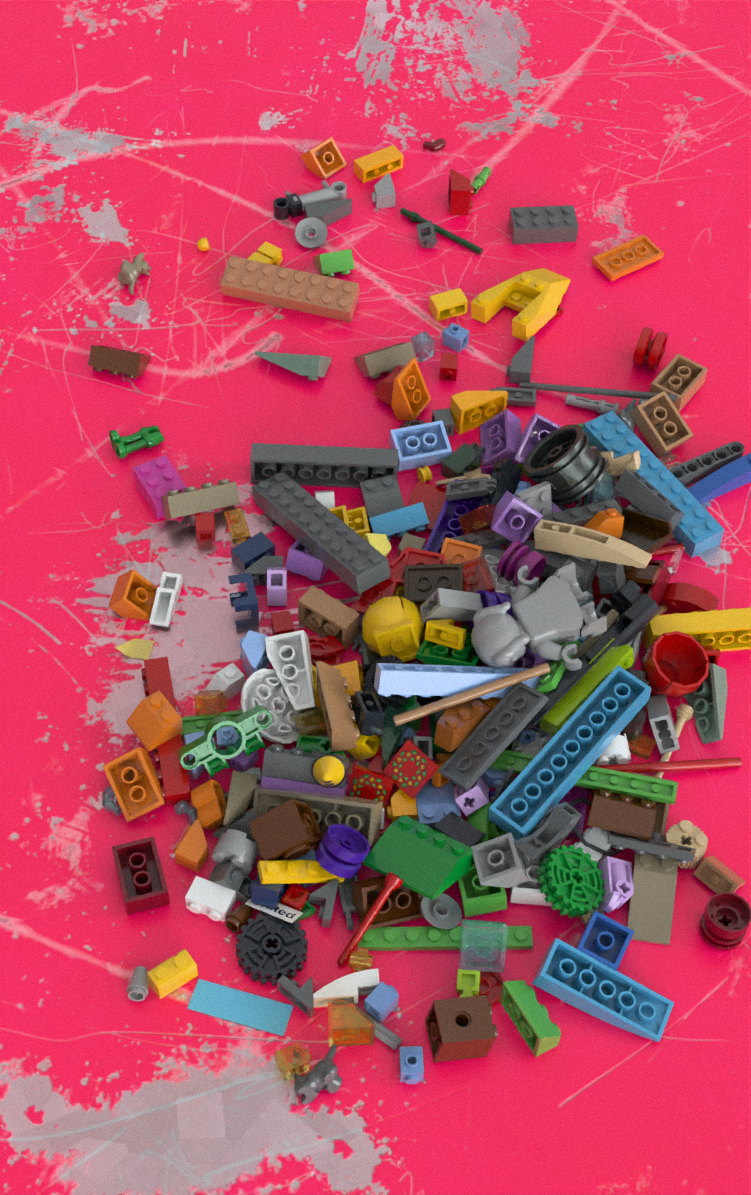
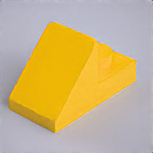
[425,619,466,650]

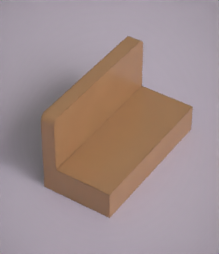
[693,855,746,893]

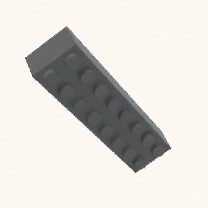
[250,443,398,488]

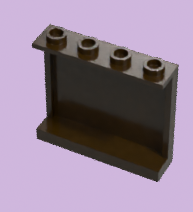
[618,505,674,572]

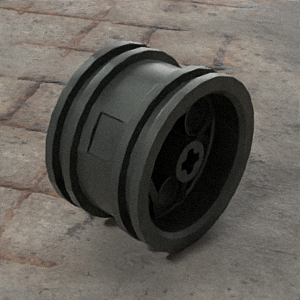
[523,424,608,506]

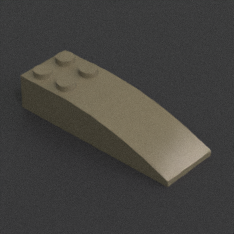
[253,788,383,847]

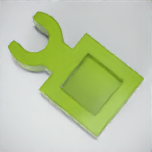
[456,969,480,998]

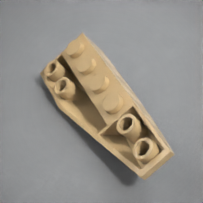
[534,519,652,568]

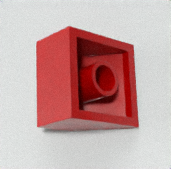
[448,169,474,215]

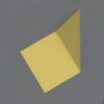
[115,638,154,660]

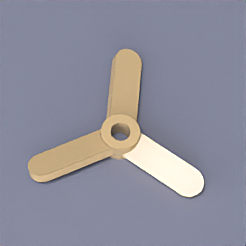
[436,468,492,486]

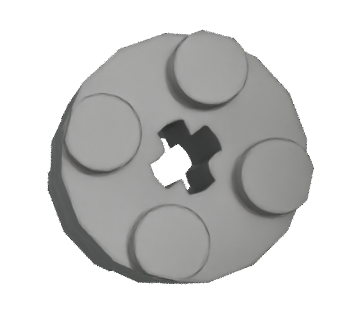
[212,829,259,876]

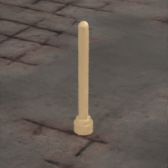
[654,704,694,778]

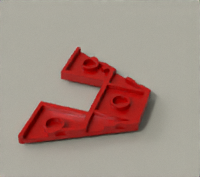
[350,547,462,628]

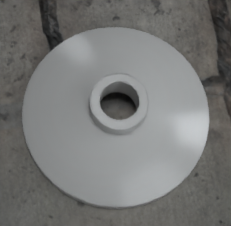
[295,217,328,248]
[420,893,462,929]

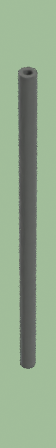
[519,382,677,402]

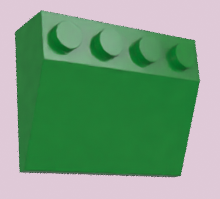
[416,626,484,667]
[363,814,473,900]

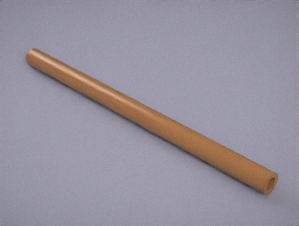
[393,662,550,726]

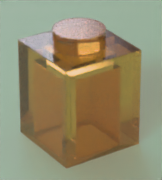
[194,690,227,715]

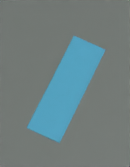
[187,979,293,1036]

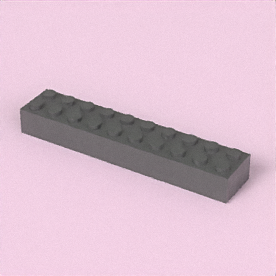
[252,471,390,594]

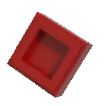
[281,883,311,911]

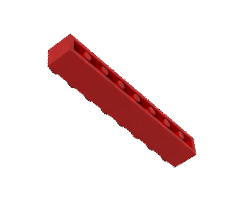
[141,657,191,806]

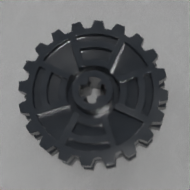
[236,913,308,986]

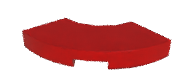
[305,632,345,658]

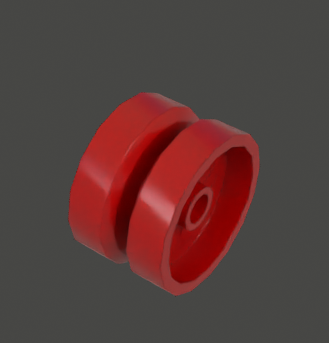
[633,327,668,370]

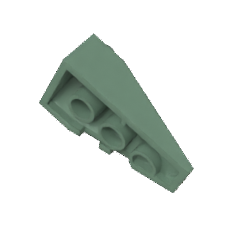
[255,351,332,380]
[683,663,728,744]

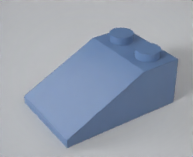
[416,779,461,829]

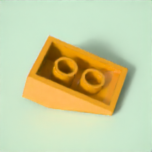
[450,391,508,435]

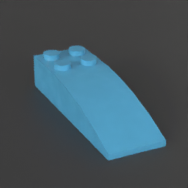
[532,938,674,1042]

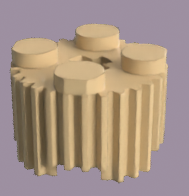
[664,820,708,869]

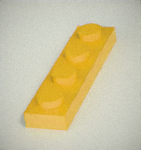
[257,860,345,884]

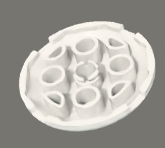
[241,668,310,744]

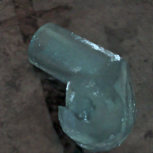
[102,786,122,816]
[174,801,198,825]

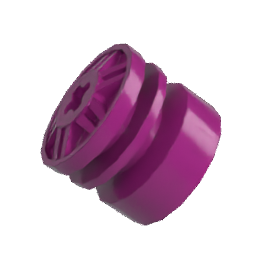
[496,540,547,587]

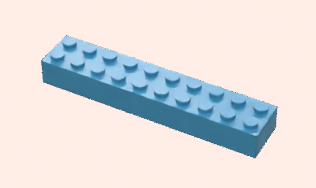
[583,410,725,558]
[488,665,651,841]

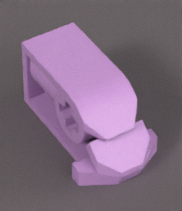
[454,776,490,816]
[597,856,634,913]

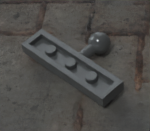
[607,831,696,863]

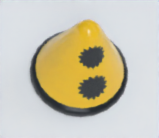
[311,754,347,788]

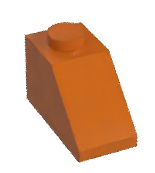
[583,508,624,538]

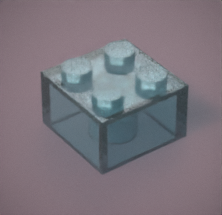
[458,919,508,973]

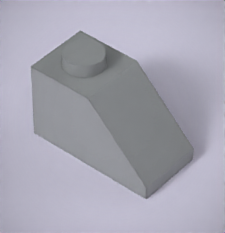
[371,173,396,209]

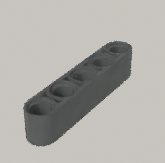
[670,441,744,487]

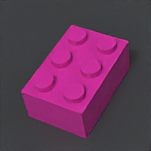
[132,455,186,519]

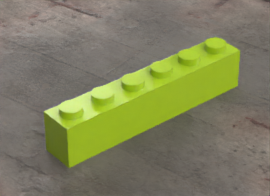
[539,638,634,736]

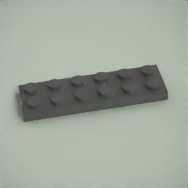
[438,683,549,791]

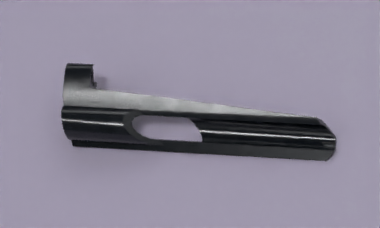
[524,580,660,731]

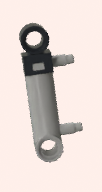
[273,181,347,220]

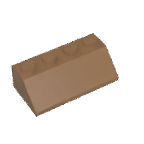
[316,661,360,752]

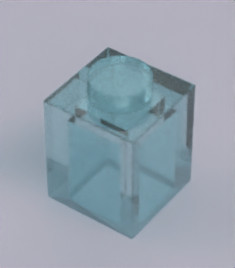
[411,331,435,363]

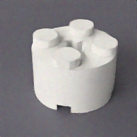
[592,733,631,766]

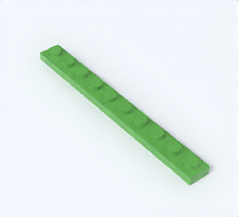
[488,750,678,805]

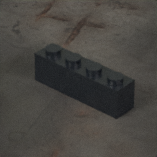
[475,457,523,529]

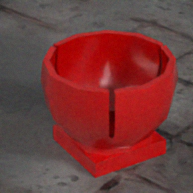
[640,631,709,698]

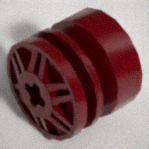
[699,892,751,951]

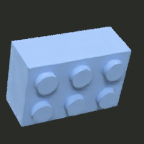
[388,420,452,472]

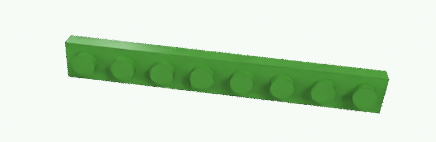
[357,926,533,951]

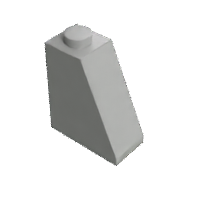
[420,588,483,624]
[646,693,680,754]

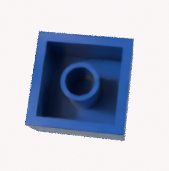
[575,910,635,971]

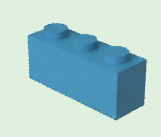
[368,502,429,541]

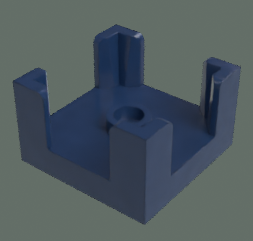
[228,572,259,630]

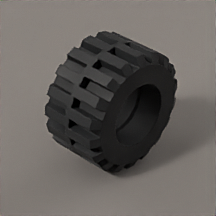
[362,655,413,711]

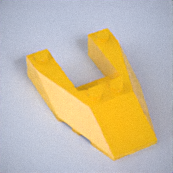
[471,268,570,342]

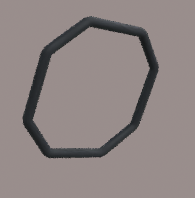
[569,798,622,857]

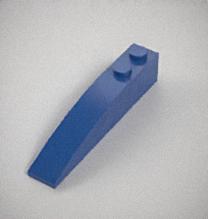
[687,453,751,504]

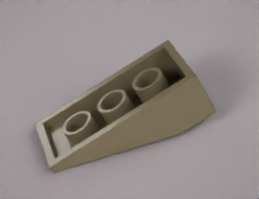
[627,852,678,946]

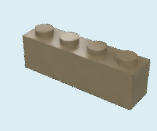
[161,478,240,519]

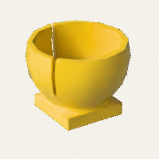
[362,596,424,662]

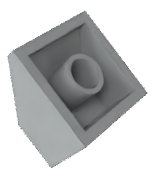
[471,832,528,888]

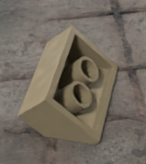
[354,342,417,379]

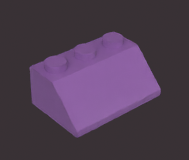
[480,409,522,466]

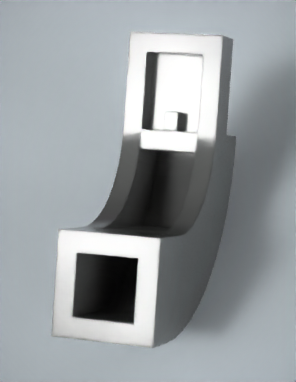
[516,802,582,862]

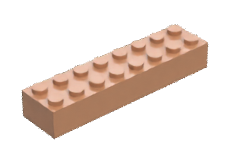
[220,256,360,322]

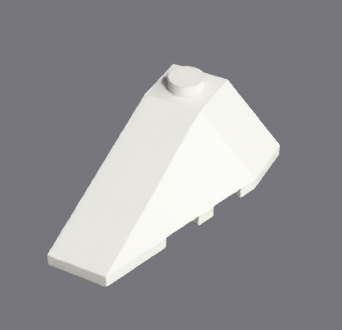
[265,630,316,711]

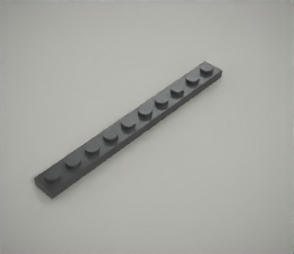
[441,499,622,549]

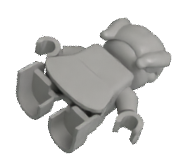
[471,562,607,671]

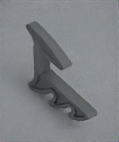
[489,767,517,804]

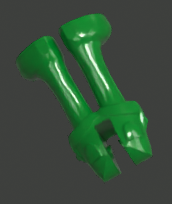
[109,425,164,459]

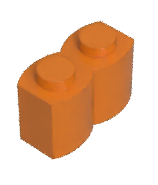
[191,780,227,830]

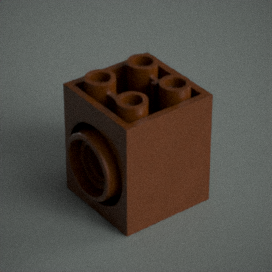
[249,799,323,861]
[425,995,498,1063]

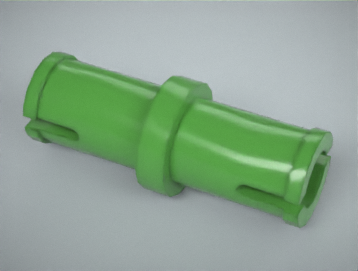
[471,167,492,194]

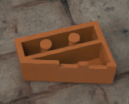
[434,699,491,752]

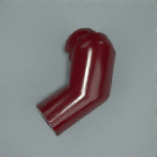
[423,138,446,152]

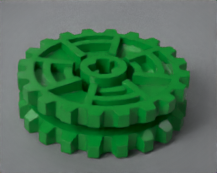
[537,845,605,918]

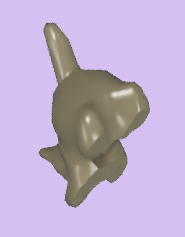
[118,253,152,295]

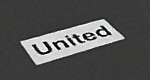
[245,899,303,923]

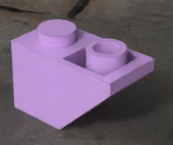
[267,567,287,606]

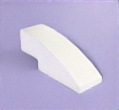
[149,572,184,627]
[313,968,380,1008]

